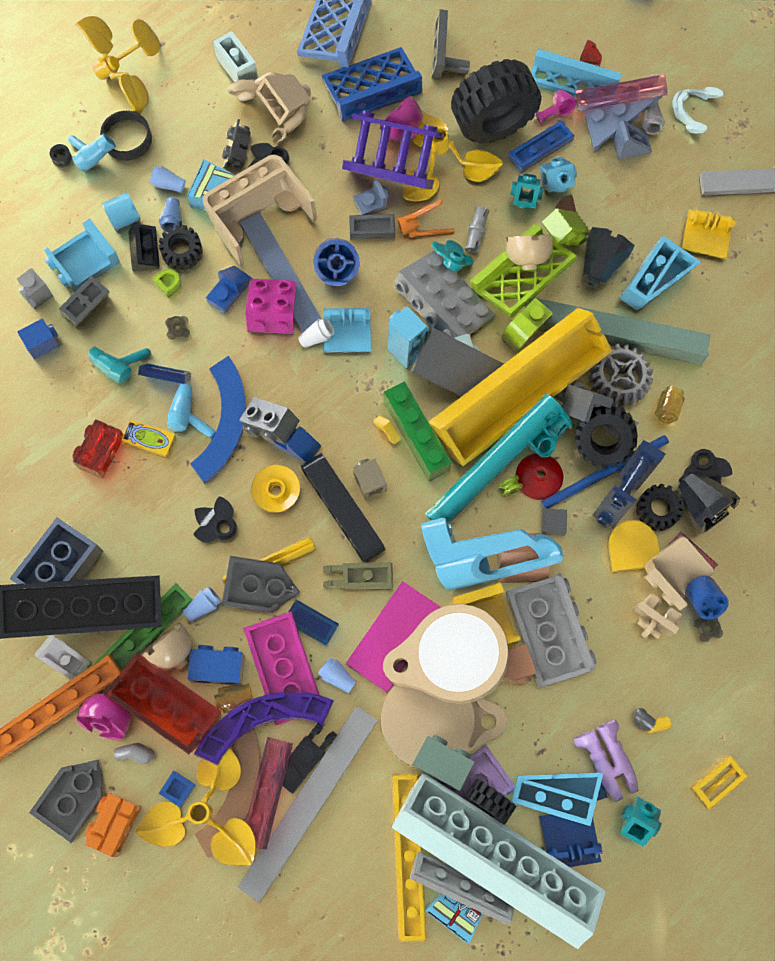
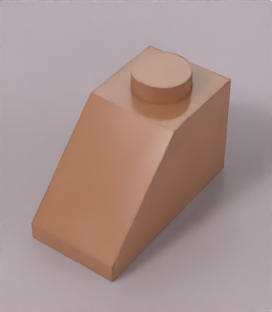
[502,644,536,686]

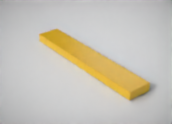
[392,774,427,942]

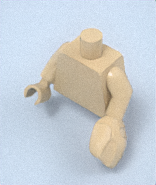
[227,71,311,145]

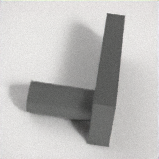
[432,9,470,79]

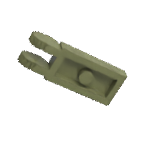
[323,562,393,590]

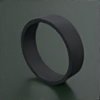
[100,110,152,161]

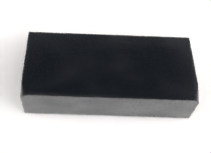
[128,223,160,271]

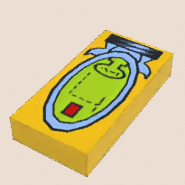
[121,419,176,458]

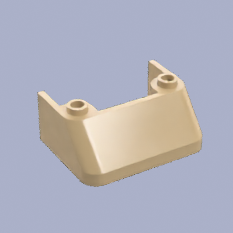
[203,155,317,266]

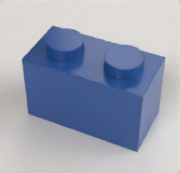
[187,645,245,686]

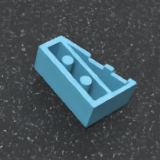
[388,306,430,369]
[512,773,603,826]

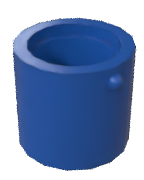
[686,576,729,620]

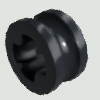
[49,144,72,168]

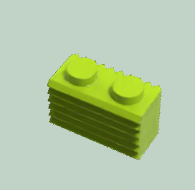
[542,209,591,247]

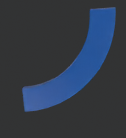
[190,356,246,484]

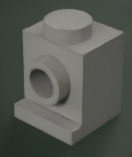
[17,268,53,310]

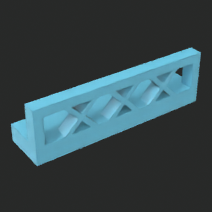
[531,49,622,105]

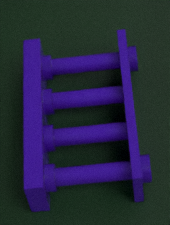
[342,111,444,189]

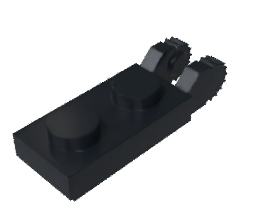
[272,724,337,794]

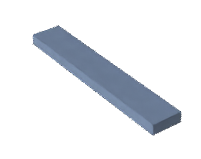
[240,212,321,333]

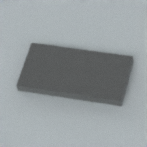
[410,327,504,396]

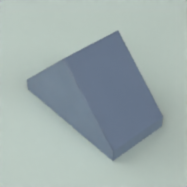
[613,120,652,159]

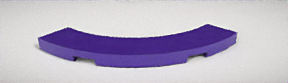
[194,692,334,766]

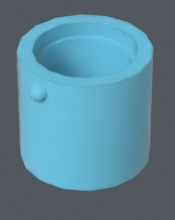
[102,192,140,231]

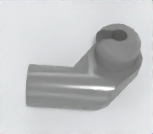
[114,743,155,764]

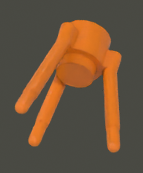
[397,200,455,239]

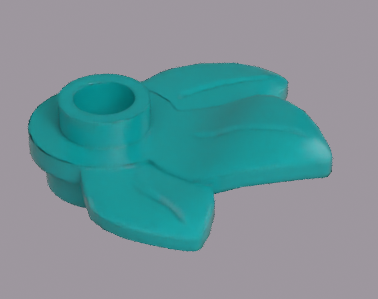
[432,240,474,272]

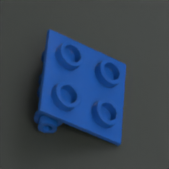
[539,814,603,867]

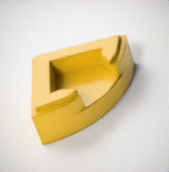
[373,416,401,444]

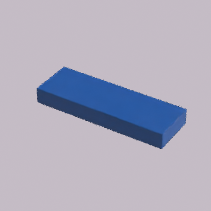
[508,120,575,173]

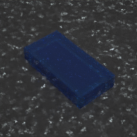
[138,363,191,384]
[288,599,339,647]

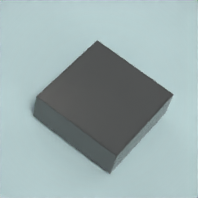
[541,508,567,535]

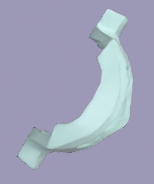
[672,87,724,133]

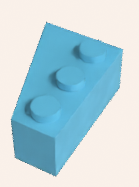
[619,236,701,311]

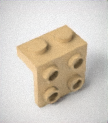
[644,536,714,610]

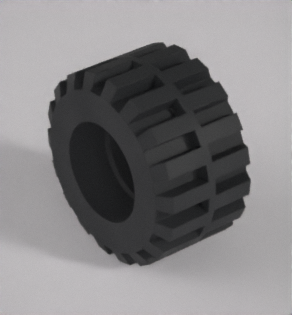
[575,403,638,469]

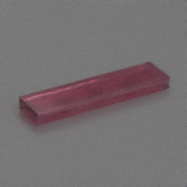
[576,74,668,111]
[246,737,293,849]

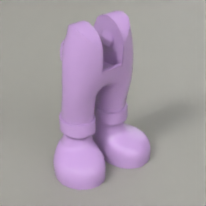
[573,719,639,802]

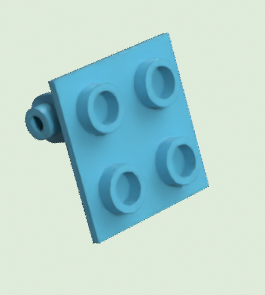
[323,308,371,352]

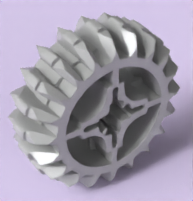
[589,343,653,407]

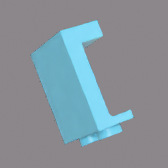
[43,219,120,293]

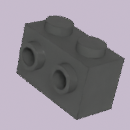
[239,397,300,445]

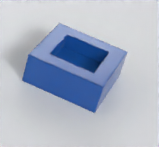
[159,770,196,808]

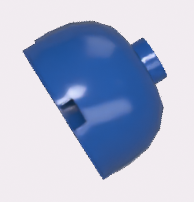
[313,238,360,286]

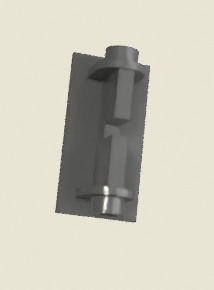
[222,119,251,169]

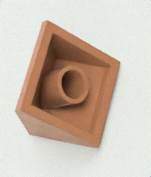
[497,533,550,583]

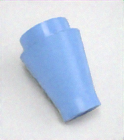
[150,166,186,193]
[183,586,221,622]
[318,657,357,693]

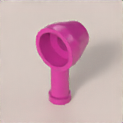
[536,90,577,123]

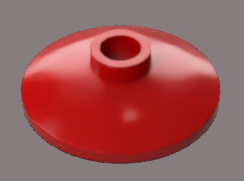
[515,453,564,500]

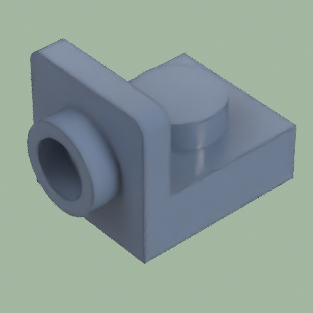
[353,180,389,215]

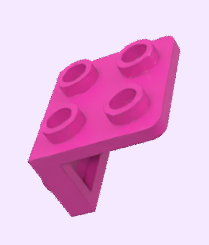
[245,279,297,334]

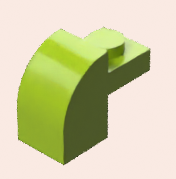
[501,298,553,353]

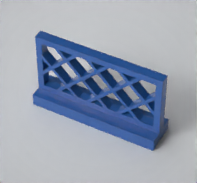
[322,47,423,121]

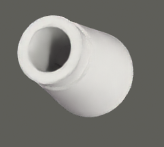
[298,318,335,348]

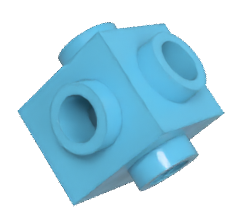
[540,157,577,193]

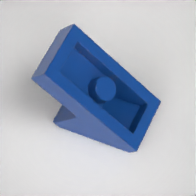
[206,266,253,314]
[271,426,321,463]

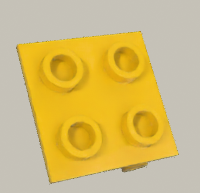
[682,208,736,259]

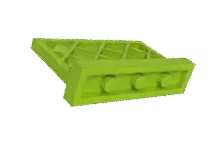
[470,224,577,318]

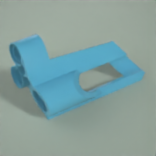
[421,517,563,591]

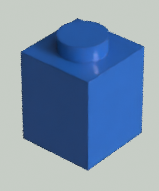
[17,318,59,359]

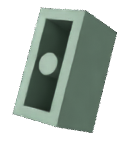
[412,735,474,791]

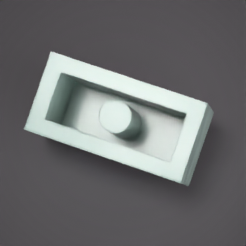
[213,31,258,82]

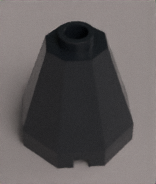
[582,227,635,288]
[677,471,741,534]

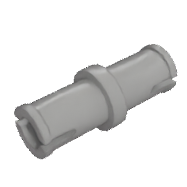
[465,206,489,254]

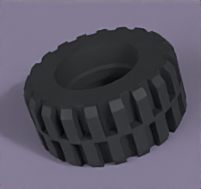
[451,59,542,144]

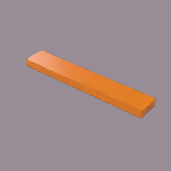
[0,654,125,761]

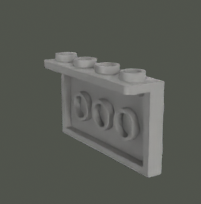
[394,250,495,338]
[506,573,597,689]

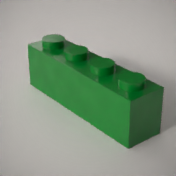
[383,381,452,481]

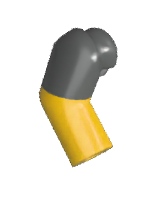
[633,708,672,733]

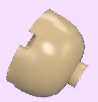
[505,235,553,270]
[140,622,192,672]

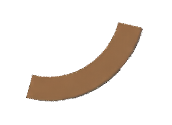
[195,728,261,858]

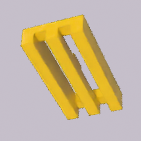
[691,756,749,810]

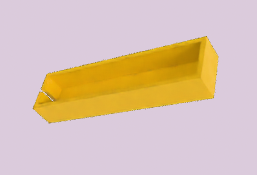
[429,308,612,466]

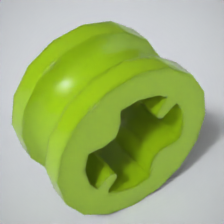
[499,475,523,497]

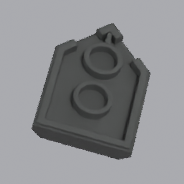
[221,556,300,613]
[29,760,104,843]

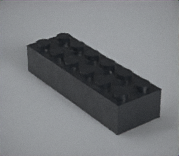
[0,575,162,639]

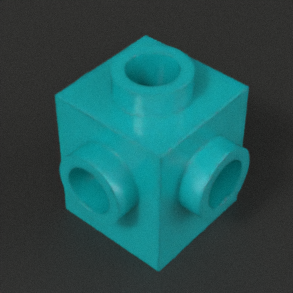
[510,174,544,209]
[620,797,662,847]

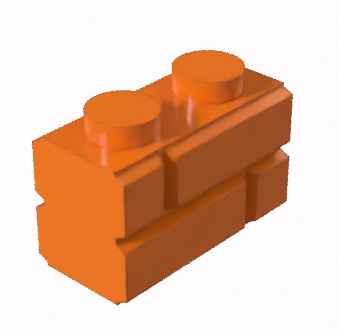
[84,793,141,857]

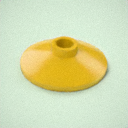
[251,465,300,513]

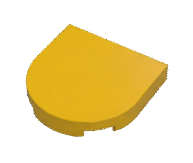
[608,520,660,572]

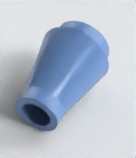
[159,197,182,233]

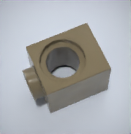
[353,459,387,500]

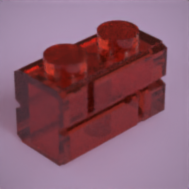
[72,419,124,478]

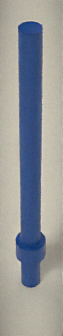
[541,435,669,508]

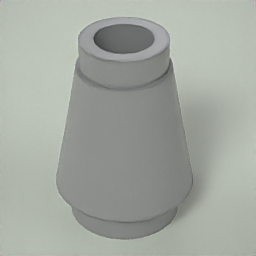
[642,102,665,134]

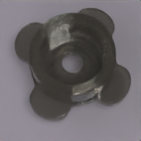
[165,316,190,340]
[694,618,723,642]

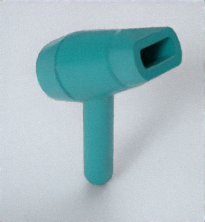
[88,346,151,384]

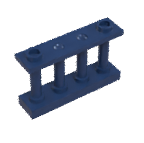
[592,440,666,529]

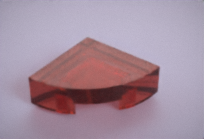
[579,40,602,67]

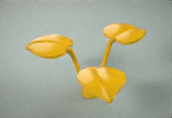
[75,16,160,114]
[402,110,503,201]
[136,748,256,866]

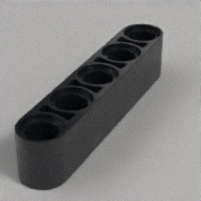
[300,453,386,563]

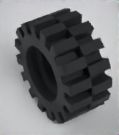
[159,225,203,270]
[636,484,685,531]
[465,778,517,825]

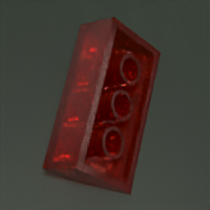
[104,652,221,755]

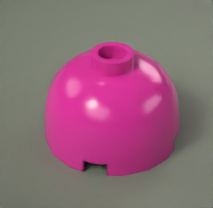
[379,96,423,142]
[76,691,131,740]

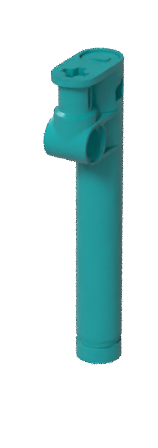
[425,394,574,523]

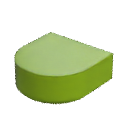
[152,269,182,298]

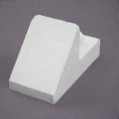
[34,635,92,680]

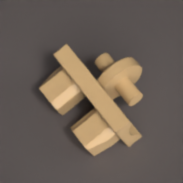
[632,593,682,638]

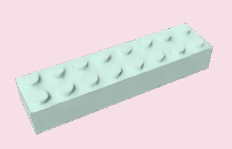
[391,773,606,949]

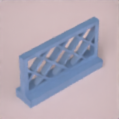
[297,0,372,68]

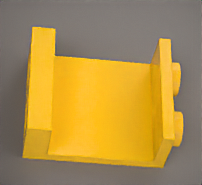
[451,582,521,649]

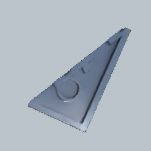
[584,89,663,151]

